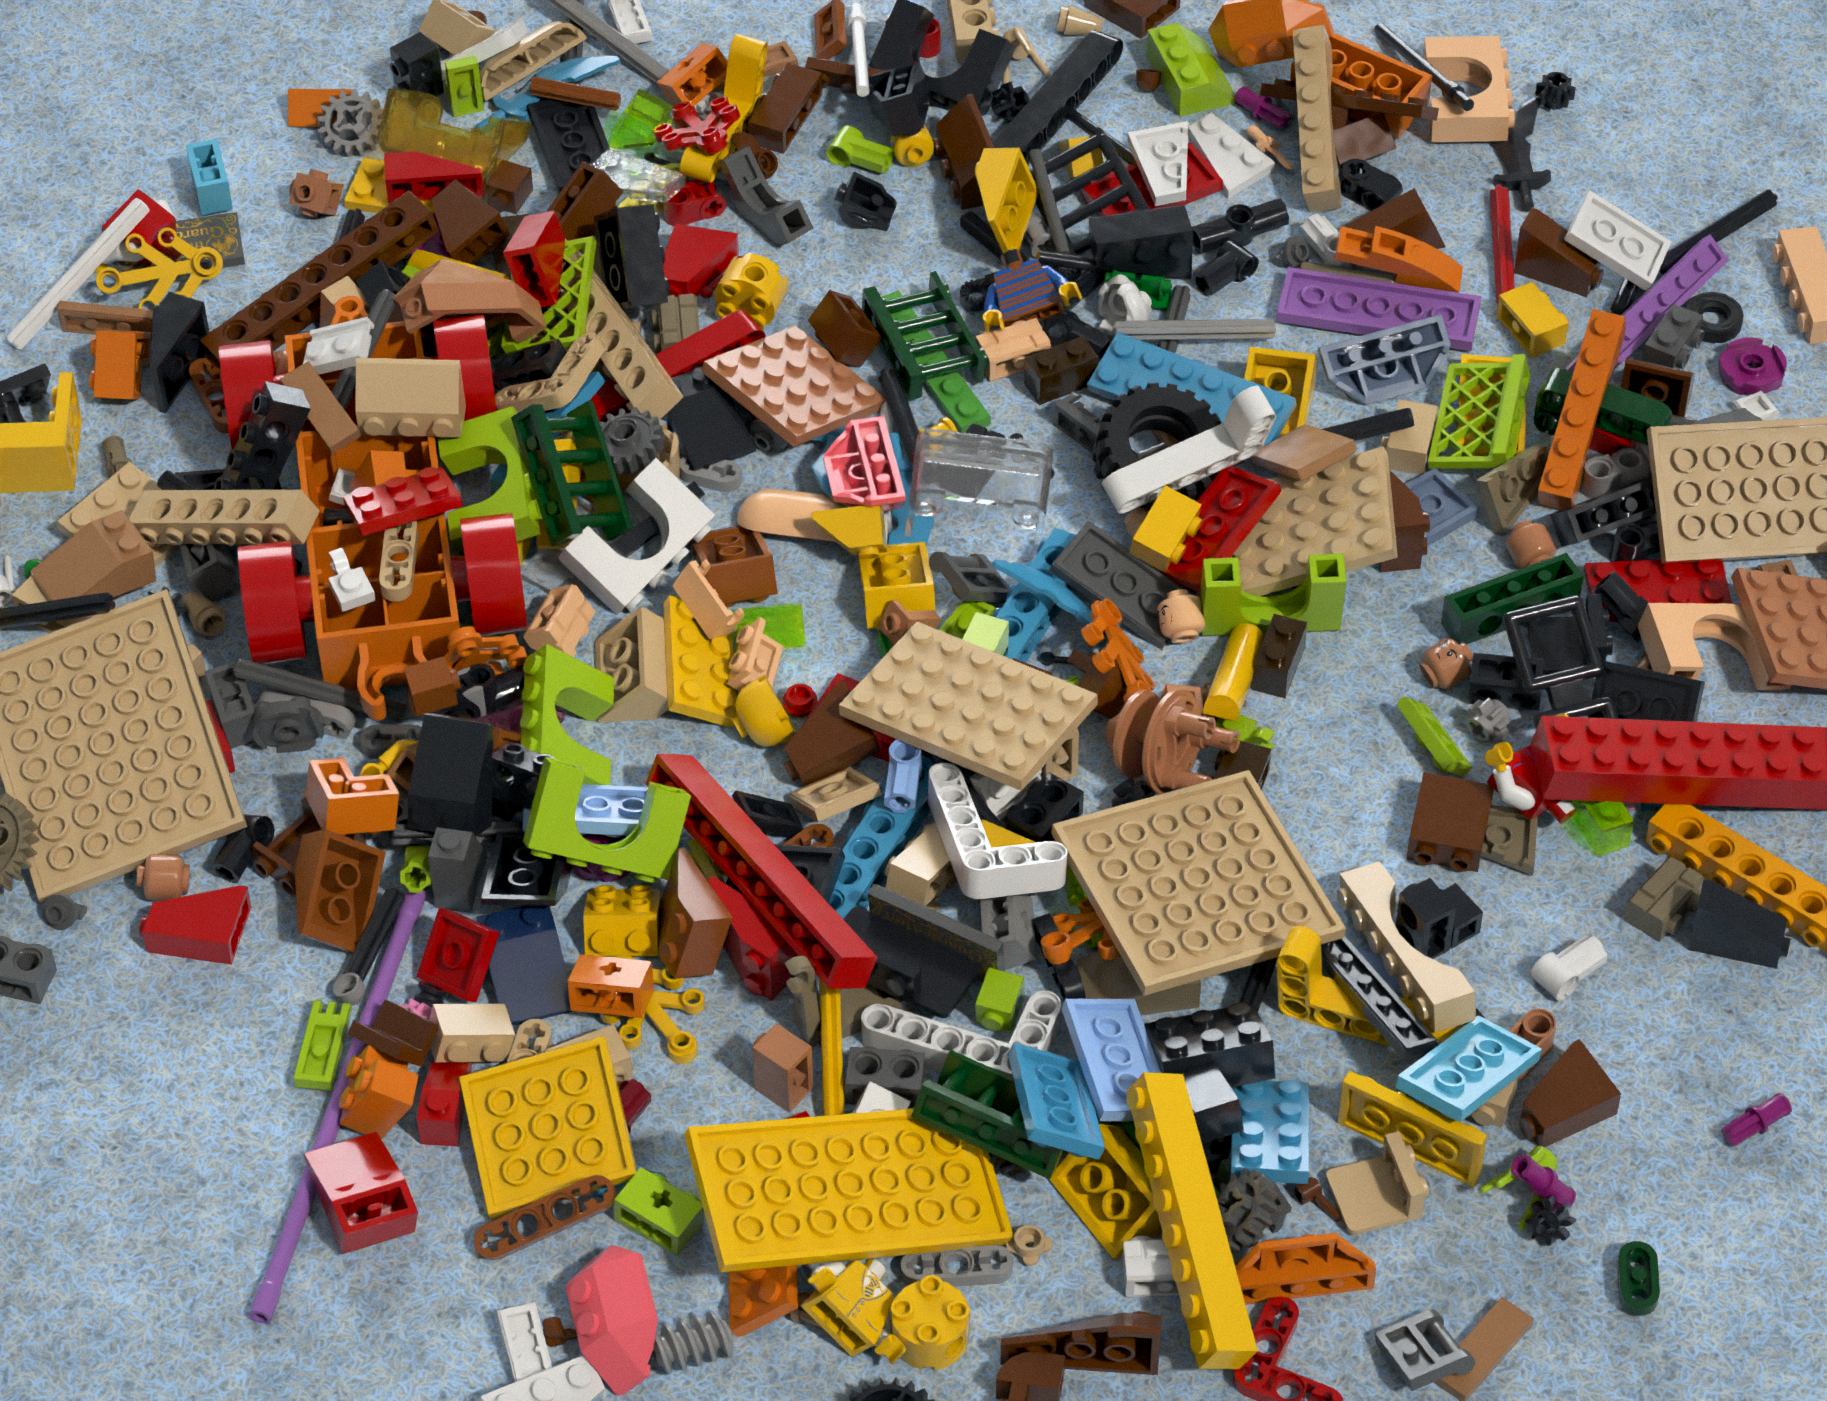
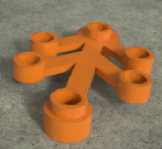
[1081,598,1155,703]
[445,626,527,676]
[1041,897,1120,964]

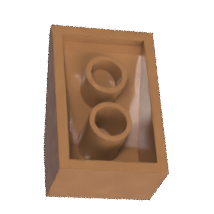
[31,510,156,601]

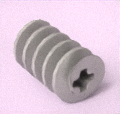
[652,1307,734,1374]

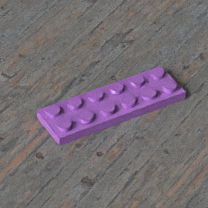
[1276,267,1482,351]

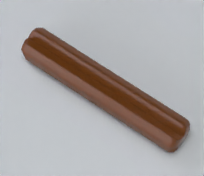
[530,77,621,111]

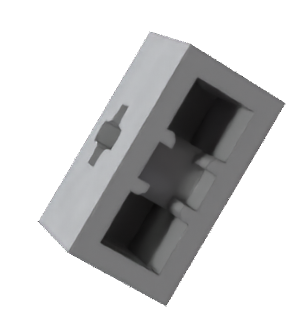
[980,894,1037,970]

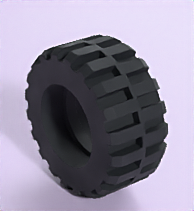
[1092,382,1221,511]

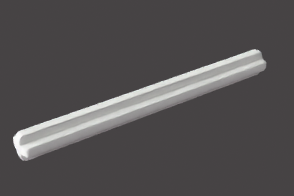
[7,198,149,350]

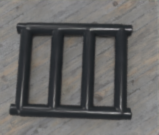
[1029,128,1150,256]

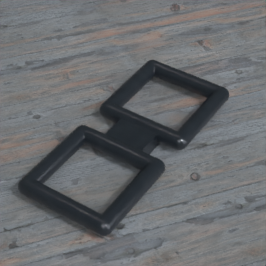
[1503,595,1619,729]

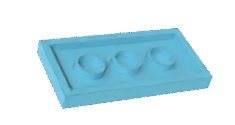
[1395,1015,1542,1122]

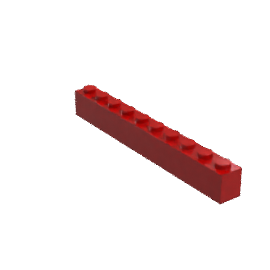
[645,754,878,989]

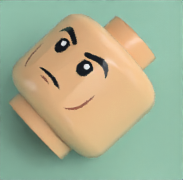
[1157,589,1206,643]

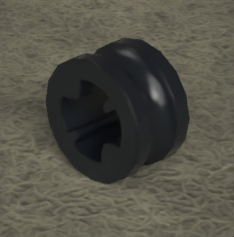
[413,981,450,1008]

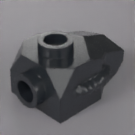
[834,172,897,231]

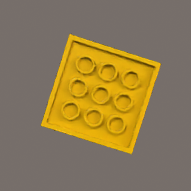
[459,1036,637,1220]

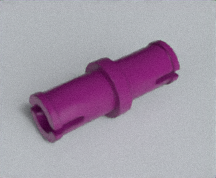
[1511,1154,1576,1208]

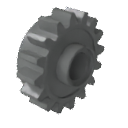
[599,407,665,474]

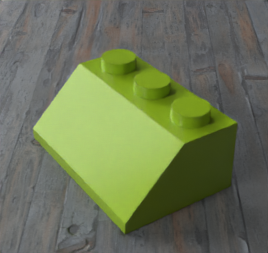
[1147,23,1235,117]

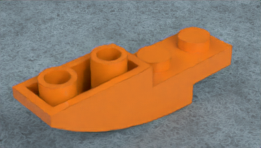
[1334,226,1463,293]

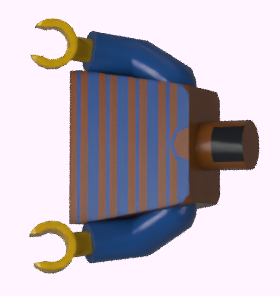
[982,249,1082,333]

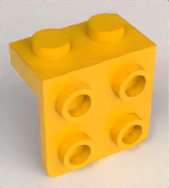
[583,885,661,956]

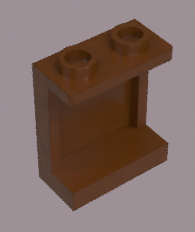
[1407,772,1494,872]
[251,796,366,896]

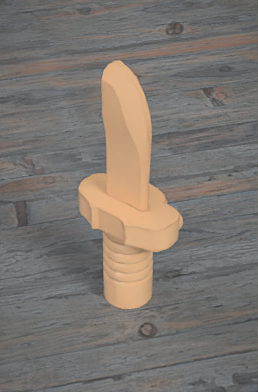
[1246,125,1294,170]

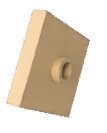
[788,767,882,822]

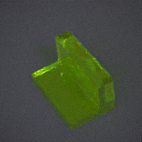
[731,602,806,650]

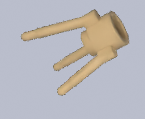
[1003,26,1051,84]

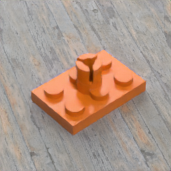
[728,1265,798,1337]

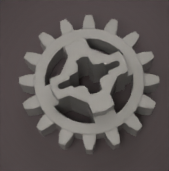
[317,89,387,157]

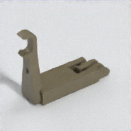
[785,956,918,1047]

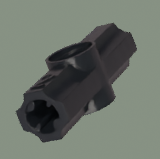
[1192,198,1289,253]

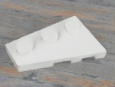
[1188,112,1276,199]

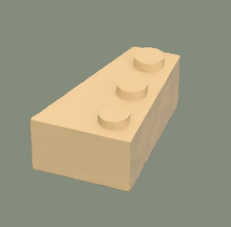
[885,822,958,911]

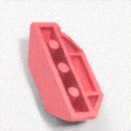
[823,416,906,512]
[565,1245,658,1396]

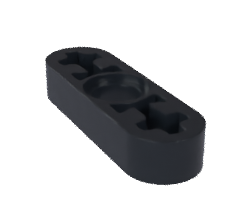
[1032,913,1086,1001]

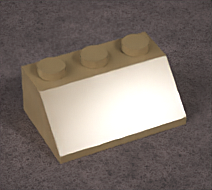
[355,358,466,437]
[595,606,668,723]

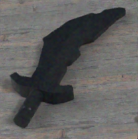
[1490,97,1551,212]

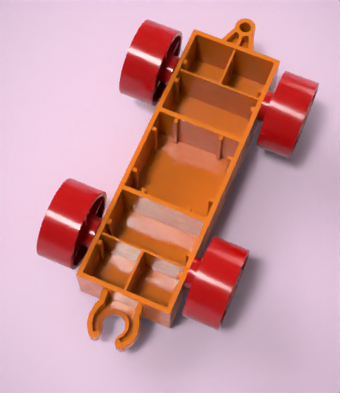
[219,296,528,721]

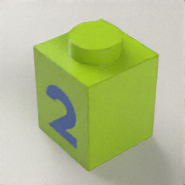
[975,968,1025,1031]

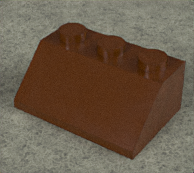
[932,94,995,210]

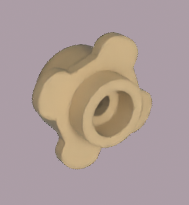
[1006,1225,1053,1266]

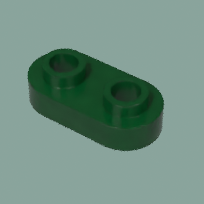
[1617,1241,1660,1316]

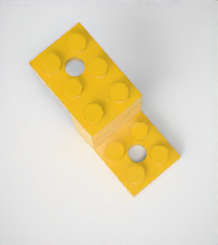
[0,372,82,493]

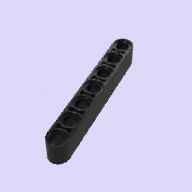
[993,30,1123,165]

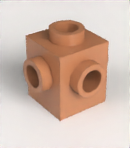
[289,169,344,217]

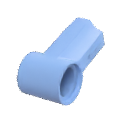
[884,739,922,813]

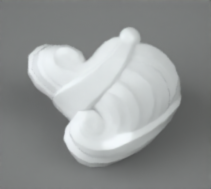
[1098,274,1152,336]

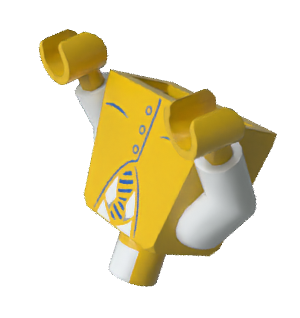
[801,1259,907,1365]

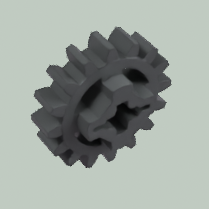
[1216,1168,1279,1253]

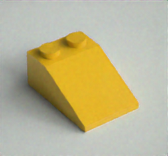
[975,148,1039,253]
[1244,346,1318,438]
[858,542,936,630]

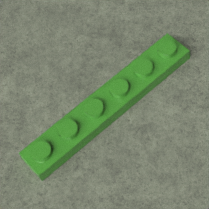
[881,290,991,434]

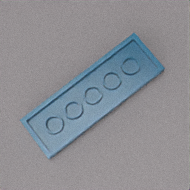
[1087,332,1297,446]

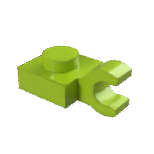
[1216,714,1274,751]

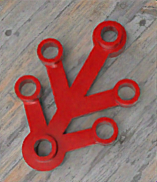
[653,96,741,155]

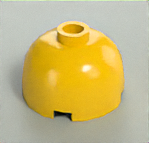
[733,675,796,747]

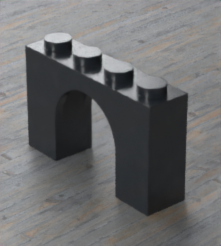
[868,0,1016,115]

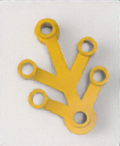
[96,227,223,309]
[600,955,705,1064]

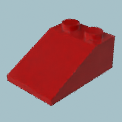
[708,875,799,1001]

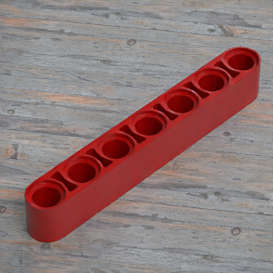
[561,310,766,447]

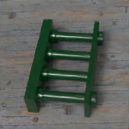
[862,271,988,400]
[511,401,633,546]
[911,1050,1063,1179]

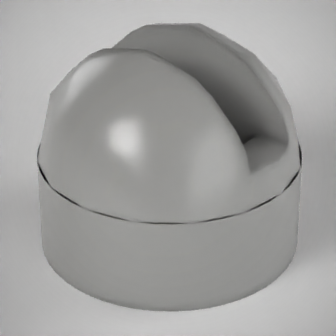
[333,972,366,1006]

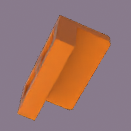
[288,89,352,127]

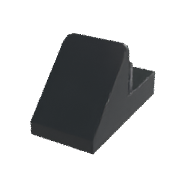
[732,790,804,838]

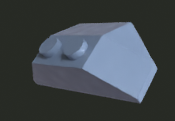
[1318,314,1451,405]

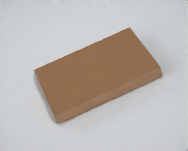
[1250,424,1357,481]

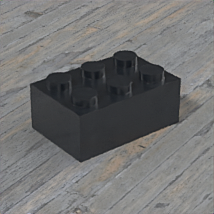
[594,204,670,312]
[1144,1002,1276,1087]

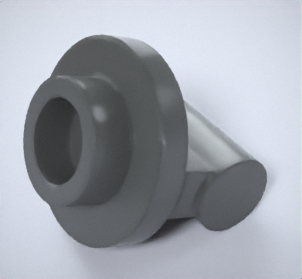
[1272,236,1309,268]
[42,893,87,930]

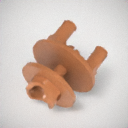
[1106,689,1240,794]

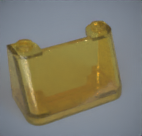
[378,88,532,179]

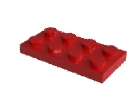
[1080,142,1223,217]
[1154,466,1282,592]
[1584,559,1732,622]

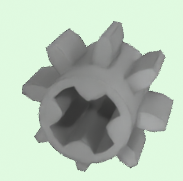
[1467,698,1511,742]

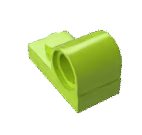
[444,56,484,117]

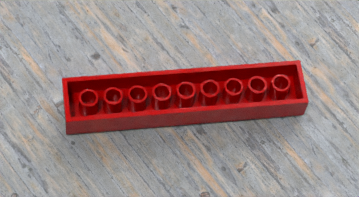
[1530,716,1827,810]

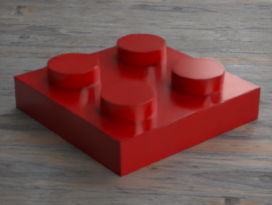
[416,907,500,1002]

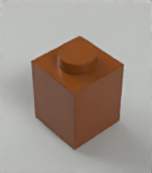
[403,656,461,716]

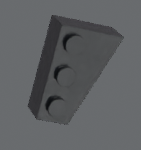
[866,61,931,137]
[1089,205,1193,279]

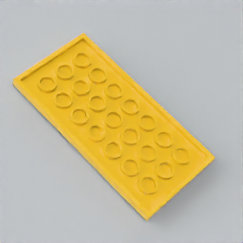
[684,1108,1014,1272]

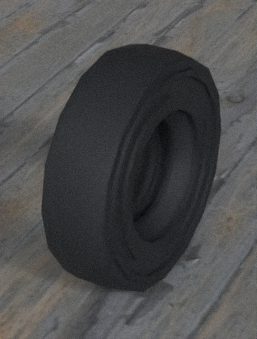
[1686,292,1744,344]

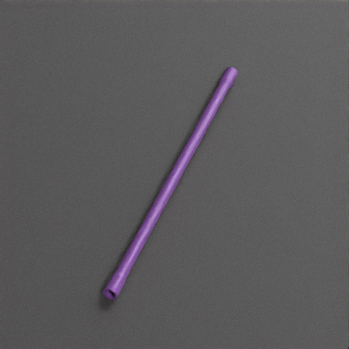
[248,888,427,1324]

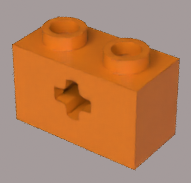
[656,43,728,106]
[567,954,654,1018]

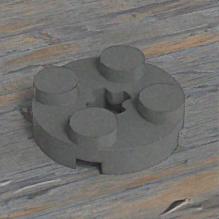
[252,696,324,753]

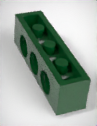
[1441,553,1584,644]

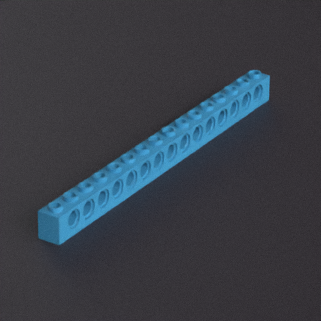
[829,527,1076,920]

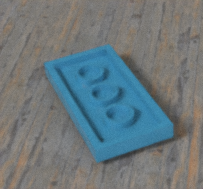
[1008,1042,1105,1160]
[1231,1080,1309,1184]

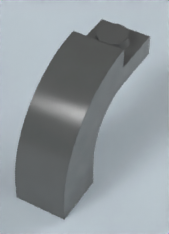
[718,146,814,244]

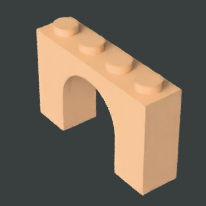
[1423,36,1515,142]
[1637,603,1792,690]

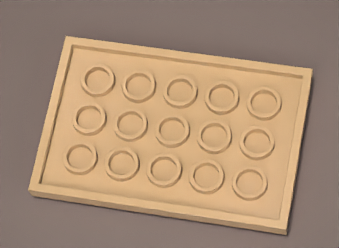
[1647,417,1827,564]
[1195,446,1398,598]
[839,622,1098,791]

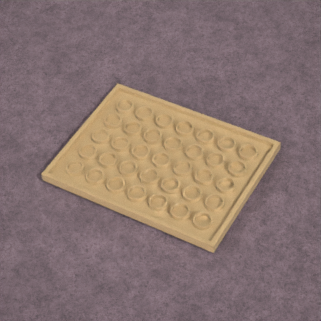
[0,589,247,905]

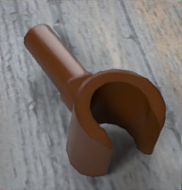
[1294,1177,1341,1222]
[542,1317,578,1347]

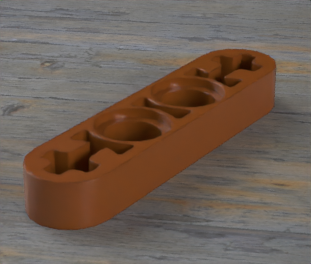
[474,1175,617,1260]

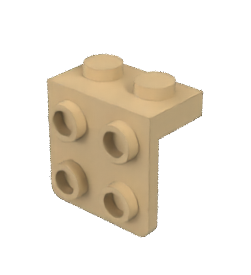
[1326,1131,1429,1235]

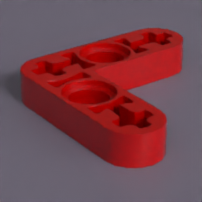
[1233,1296,1343,1401]

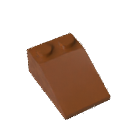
[690,525,778,608]
[295,829,386,954]
[659,848,733,978]

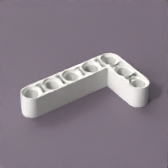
[1102,386,1276,514]
[928,763,1067,899]
[861,990,1061,1077]

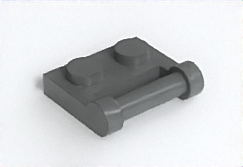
[929,552,1010,602]
[1374,1309,1475,1391]

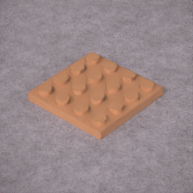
[701,326,886,447]
[1731,568,1827,689]

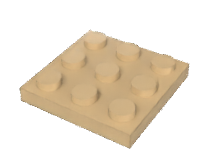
[57,462,180,567]

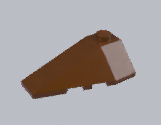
[1000,1311,1161,1375]

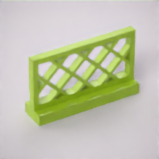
[501,236,597,353]
[1428,354,1531,469]

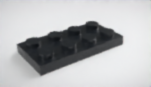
[528,99,621,194]

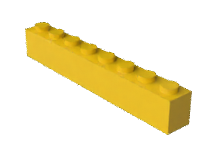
[1126,1072,1258,1369]

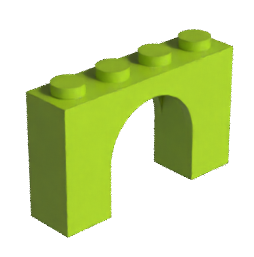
[437,406,542,555]
[1200,553,1347,636]
[520,643,615,785]
[523,757,691,883]

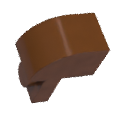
[1067,648,1127,719]
[996,1351,1065,1401]

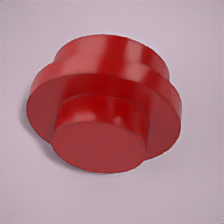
[782,684,818,717]

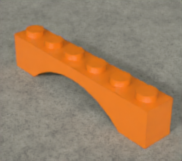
[1538,309,1626,510]

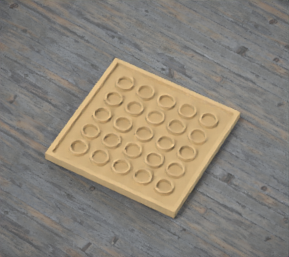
[1051,770,1346,996]

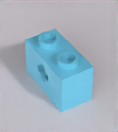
[186,139,233,215]

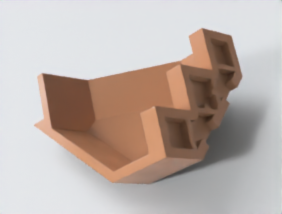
[393,259,546,343]

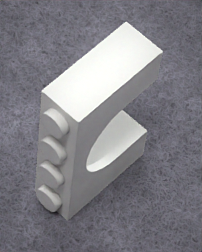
[558,458,715,615]

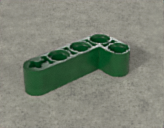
[1533,368,1672,445]

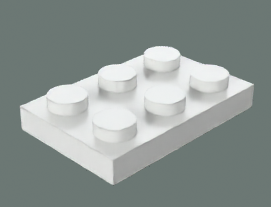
[1564,190,1671,291]

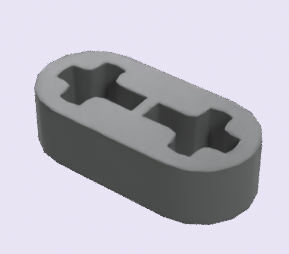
[360,724,421,759]

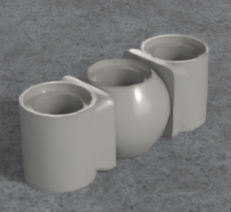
[1581,443,1652,499]

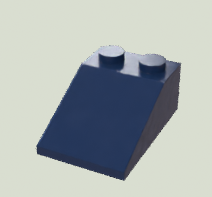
[476,905,574,1026]

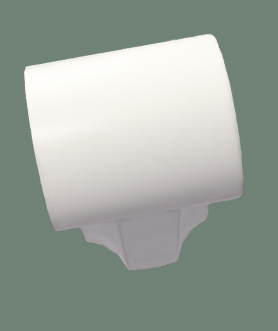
[1300,213,1352,268]
[1531,935,1607,1001]

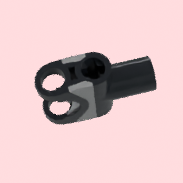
[441,664,525,727]

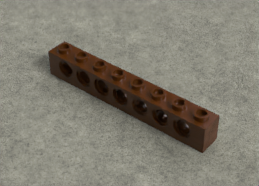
[200,191,439,368]

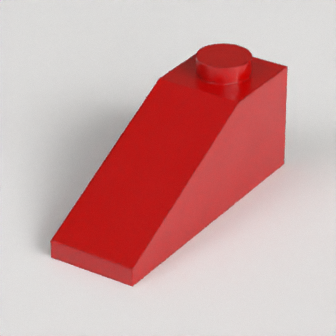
[384,151,484,203]
[417,1057,473,1147]

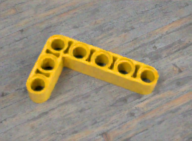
[679,34,768,183]
[1277,926,1464,1047]

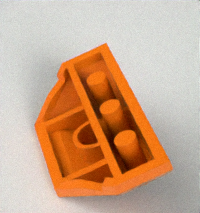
[1208,0,1334,68]
[1235,1233,1376,1305]

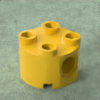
[714,253,789,330]
[891,1275,970,1370]

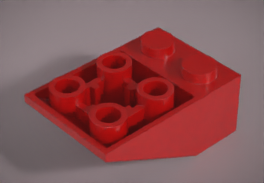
[304,1131,418,1255]

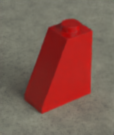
[503,210,565,307]
[663,224,739,297]
[139,885,252,965]

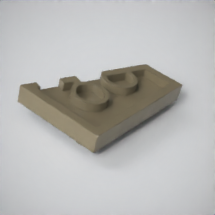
[1476,445,1549,535]
[1481,805,1538,875]

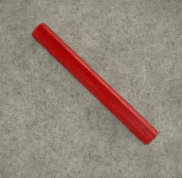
[1490,184,1515,304]

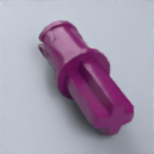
[1234,86,1291,129]
[1721,1093,1792,1146]

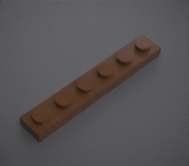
[1260,78,1439,121]

